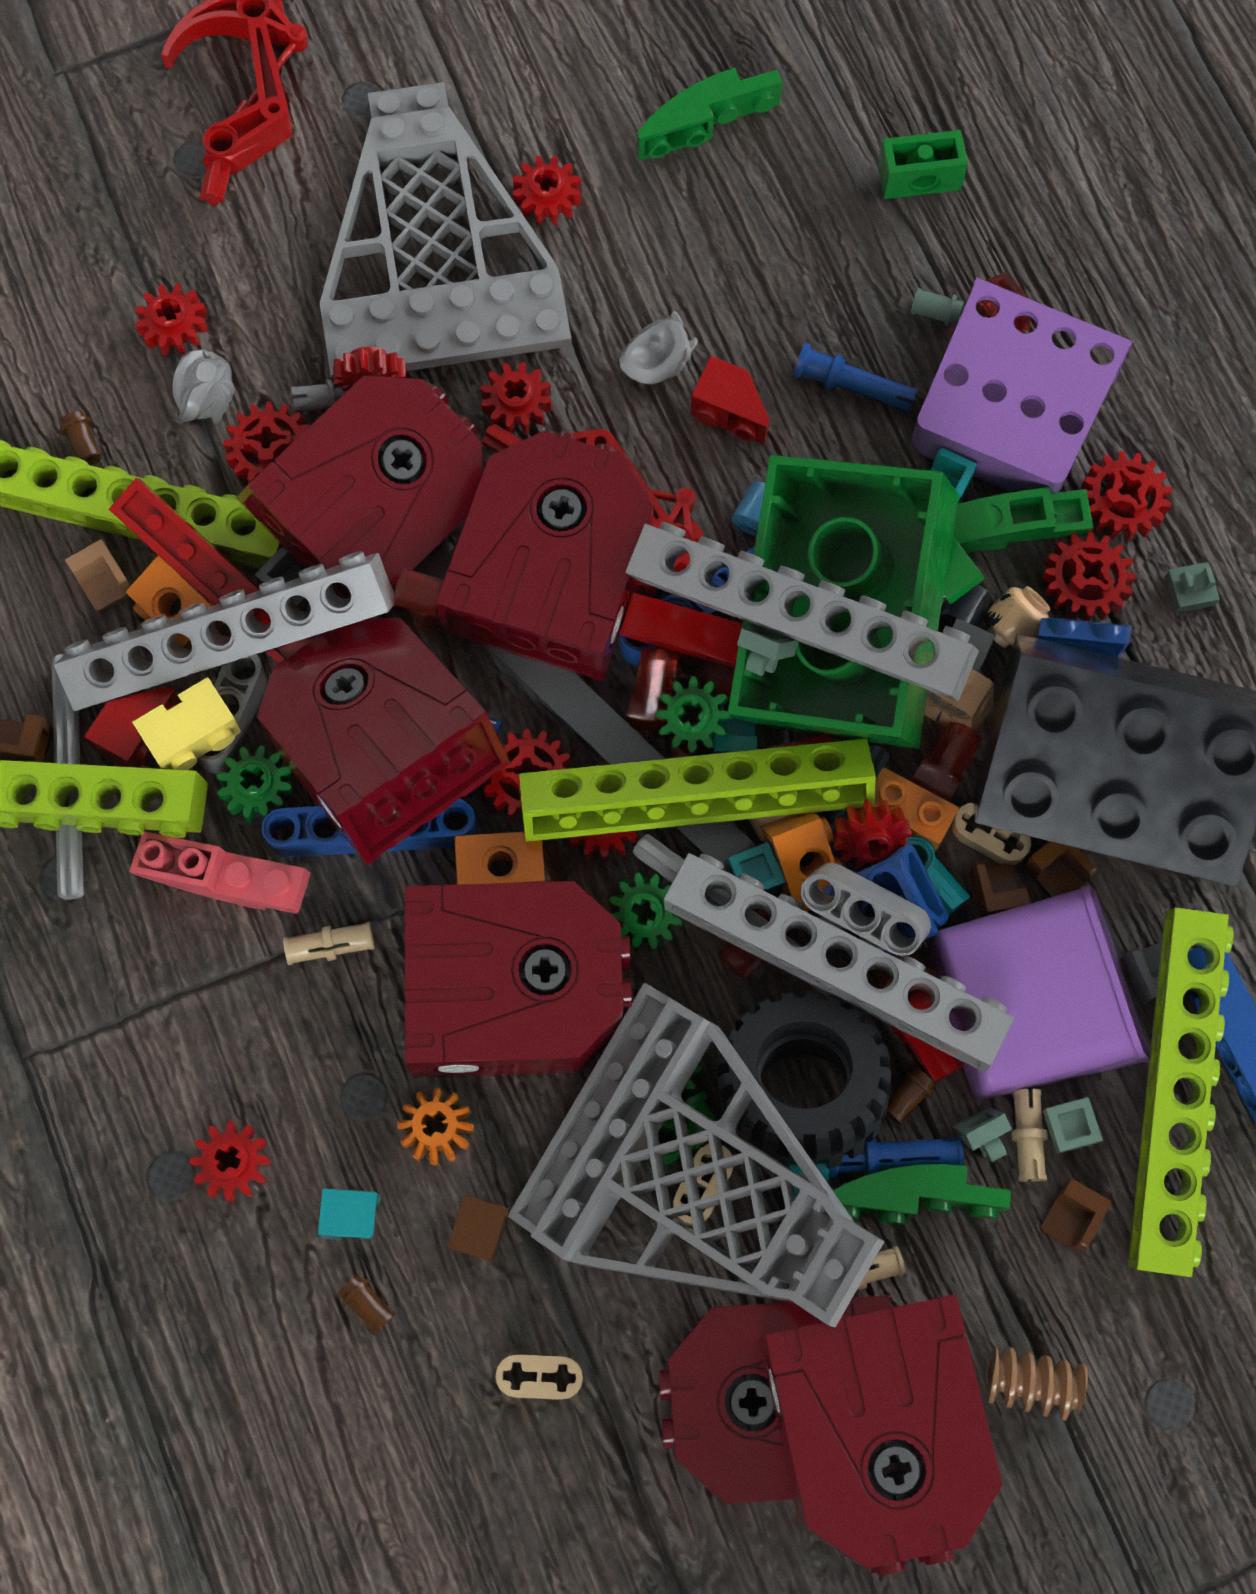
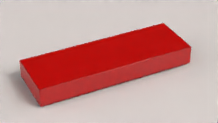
[620,593,742,668]

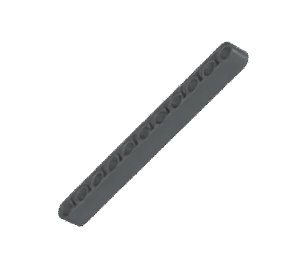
[406,546,756,874]

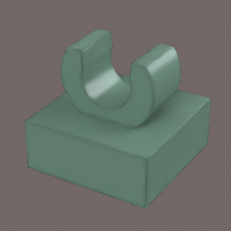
[1165,562,1220,613]
[737,625,799,676]
[1043,1097,1103,1154]
[952,1107,1012,1162]

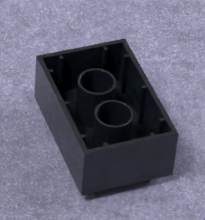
[973,634,1256,886]

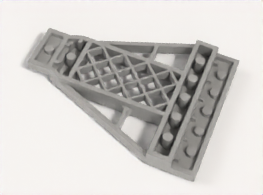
[320,82,572,383]
[508,983,884,1327]

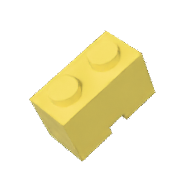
[132,677,241,770]

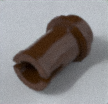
[60,411,102,465]
[886,1067,935,1126]
[338,1275,396,1335]

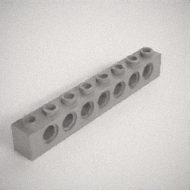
[625,522,979,702]
[53,551,397,711]
[664,853,1015,1073]

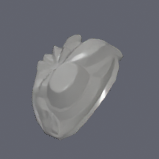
[619,311,698,384]
[172,350,235,425]

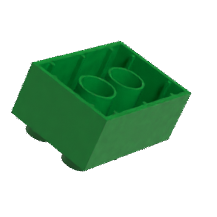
[728,455,959,749]

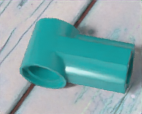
[906,837,970,918]

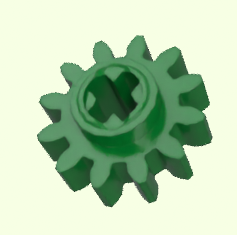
[655,676,734,754]
[216,745,294,823]
[609,871,686,949]

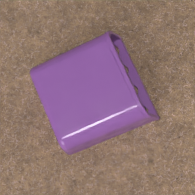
[912,277,1133,493]
[927,885,1150,1100]

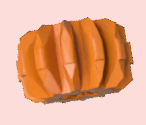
[397,1088,474,1166]

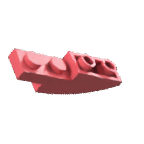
[129,831,311,914]

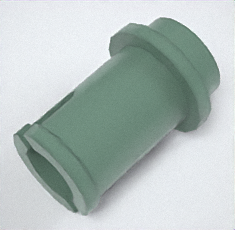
[911,288,965,327]

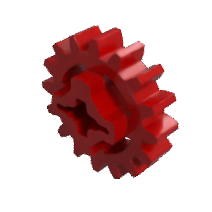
[223,402,309,483]
[1080,451,1172,541]
[1042,532,1136,621]
[484,729,571,821]

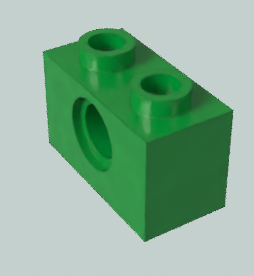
[877,130,968,199]

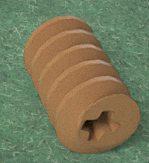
[985,1344,1088,1421]

